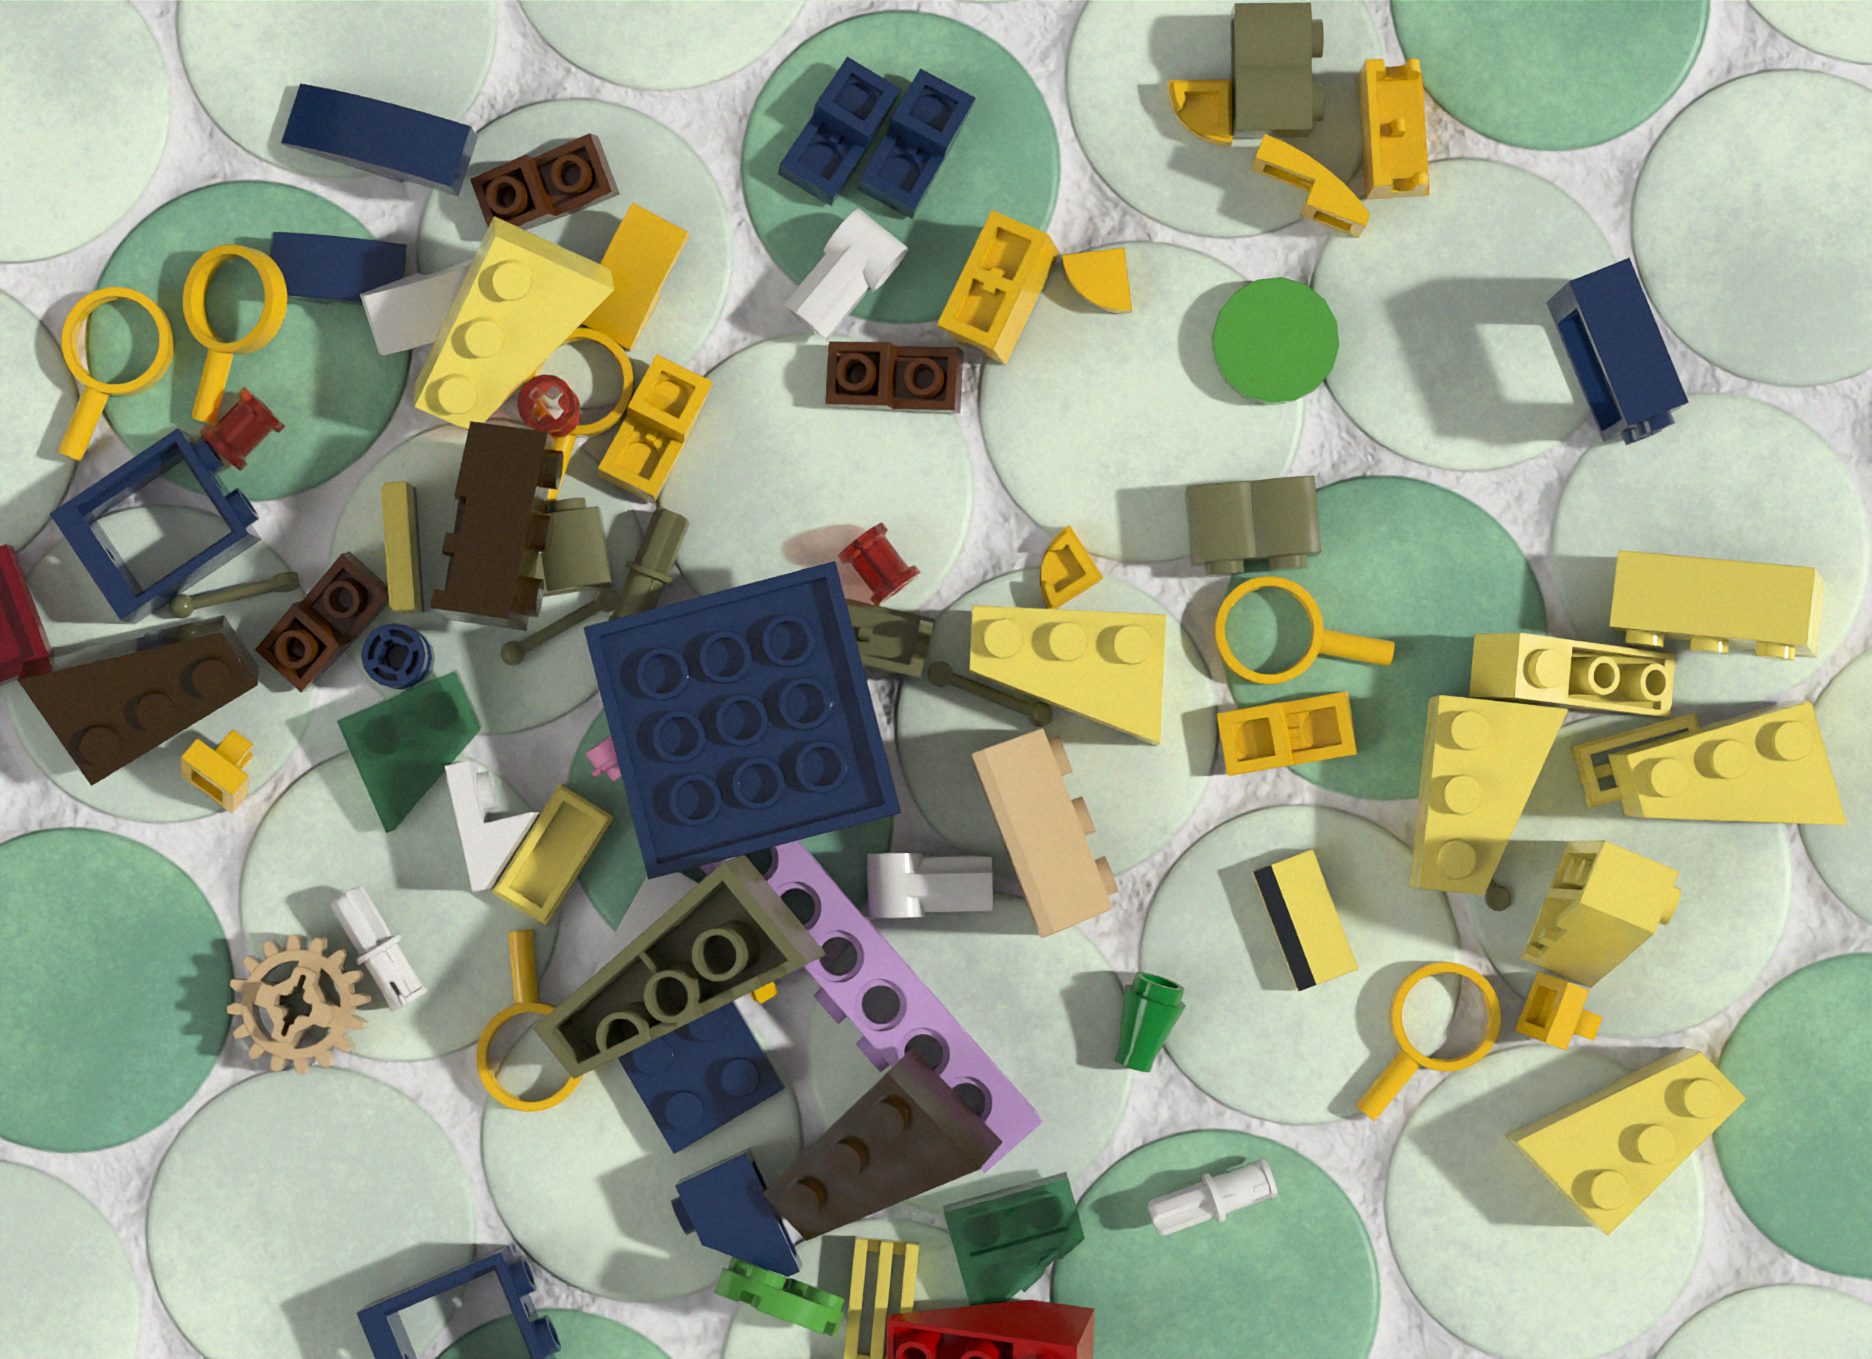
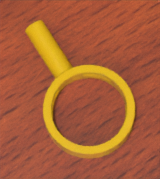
[183,244,287,424]
[57,287,175,462]
[526,328,636,504]
[1213,576,1395,685]
[476,929,584,1112]
[1355,961,1501,1122]

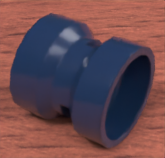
[361,623,435,690]

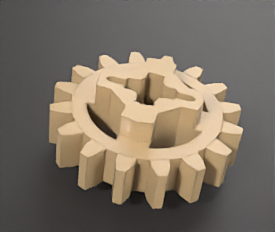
[227,934,371,1075]

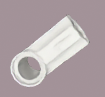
[784,208,908,342]
[867,853,993,918]

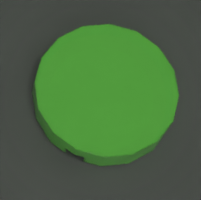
[1211,277,1339,405]

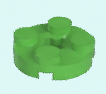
[714,1257,845,1337]

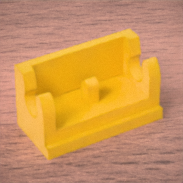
[1357,58,1430,200]
[937,210,1060,365]

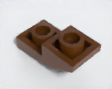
[470,133,620,230]
[825,341,964,414]
[255,552,389,693]

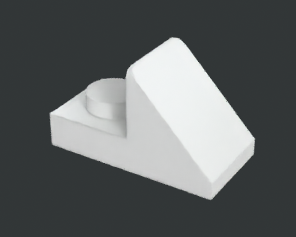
[445,760,541,892]

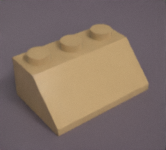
[970,728,1119,938]

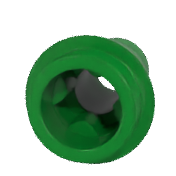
[1114,972,1186,1072]

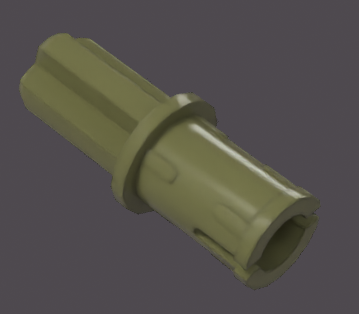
[608,508,689,620]

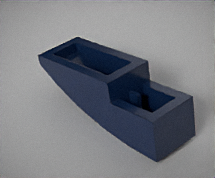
[281,83,478,197]

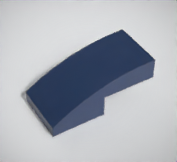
[778,56,901,207]
[857,68,976,219]
[269,232,407,306]

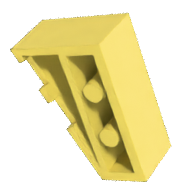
[415,216,615,430]
[1609,550,1825,661]
[969,605,1166,746]
[1409,695,1568,895]
[1607,701,1847,825]
[1521,840,1681,988]
[1504,1047,1747,1236]

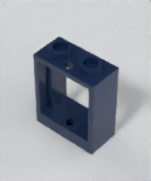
[1547,258,1689,446]
[50,428,262,624]
[356,1245,561,1359]

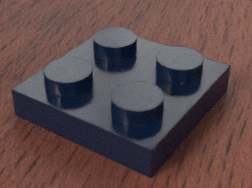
[618,1000,785,1154]

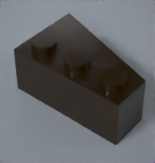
[429,421,564,631]
[18,615,259,786]
[762,1048,1003,1241]

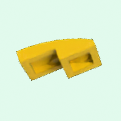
[1250,133,1370,238]
[580,202,690,352]
[597,354,713,504]
[1217,691,1359,776]

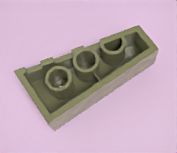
[533,855,827,1079]

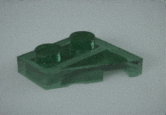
[337,669,482,833]
[943,1172,1085,1306]

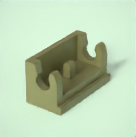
[846,598,935,681]

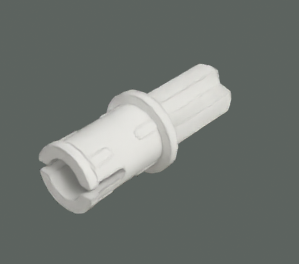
[331,886,428,1012]
[1148,1158,1278,1236]

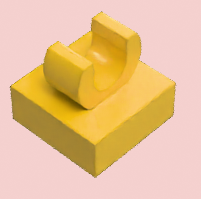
[181,729,253,814]
[1514,971,1603,1051]

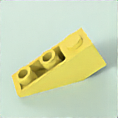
[1469,633,1676,718]

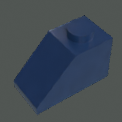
[671,1147,803,1277]

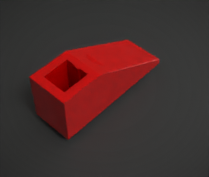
[887,1300,1094,1359]

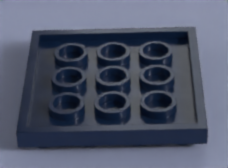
[583,561,902,880]

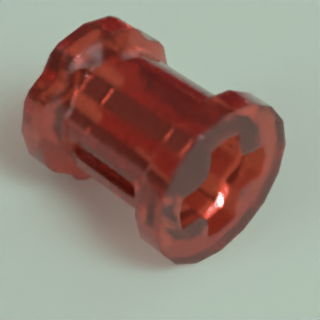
[517,374,581,438]
[199,386,286,471]
[838,522,921,607]

